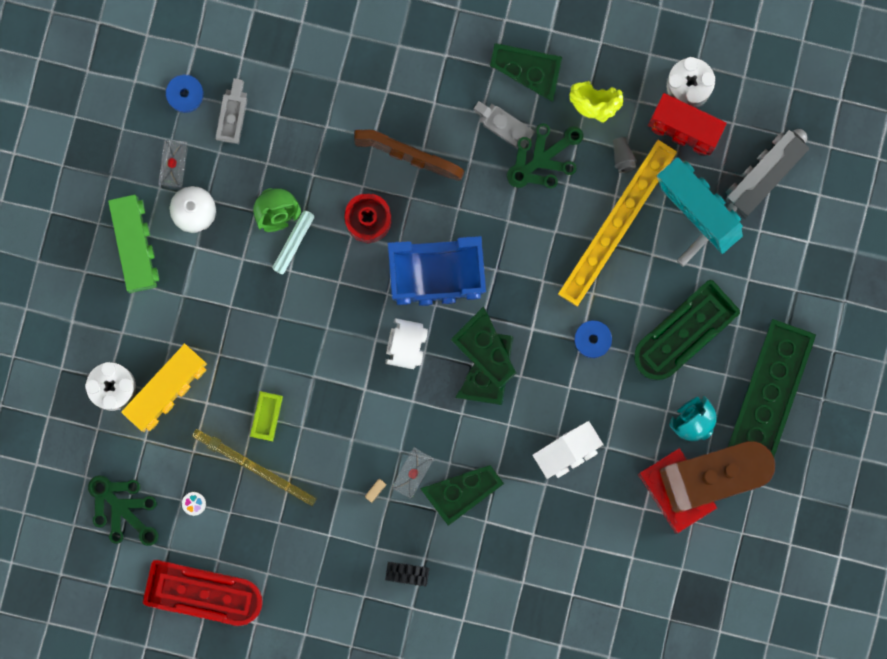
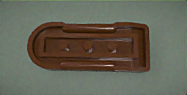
[354,130,465,181]
[660,441,775,513]

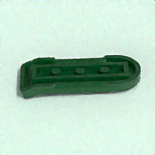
[634,280,740,380]

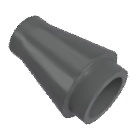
[613,137,637,173]

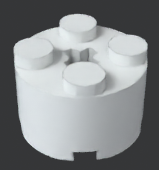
[667,57,715,107]
[386,318,428,369]
[85,362,136,411]

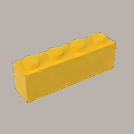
[121,343,207,432]

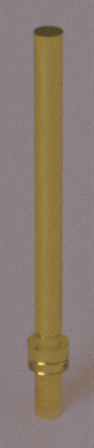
[192,429,317,507]

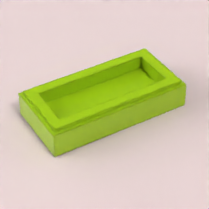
[250,391,283,442]

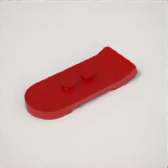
[143,560,263,626]

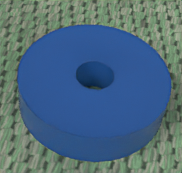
[166,75,204,113]
[574,321,612,358]

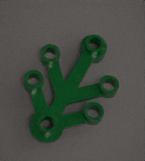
[507,123,583,189]
[88,476,159,546]

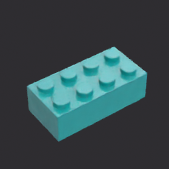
[657,157,743,254]

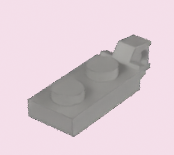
[216,79,247,144]
[473,101,535,149]

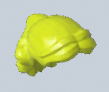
[569,81,623,123]

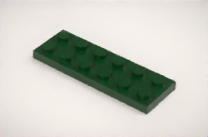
[727,319,816,457]

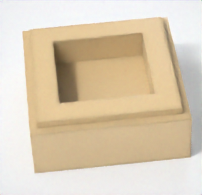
[365,479,386,503]

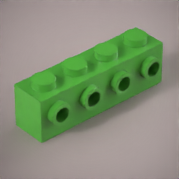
[108,195,160,293]

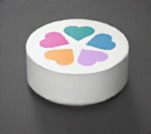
[182,492,206,516]

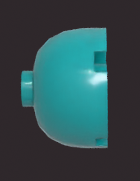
[669,396,717,441]

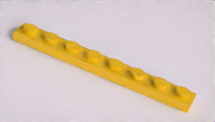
[558,140,677,307]

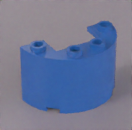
[388,236,486,306]

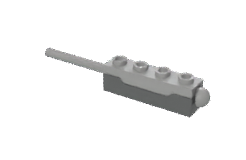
[677,129,810,267]

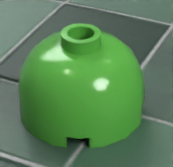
[253,188,301,232]

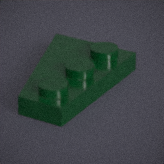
[490,43,562,102]
[450,307,517,389]
[455,334,514,405]
[420,465,504,526]

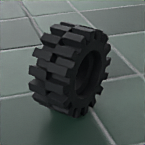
[385,562,430,587]

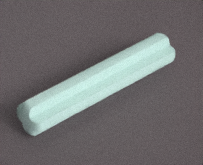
[273,210,314,274]

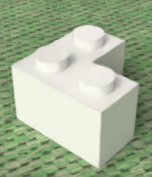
[533,421,603,479]

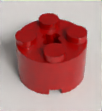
[344,194,392,244]

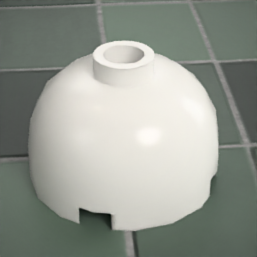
[169,186,216,233]

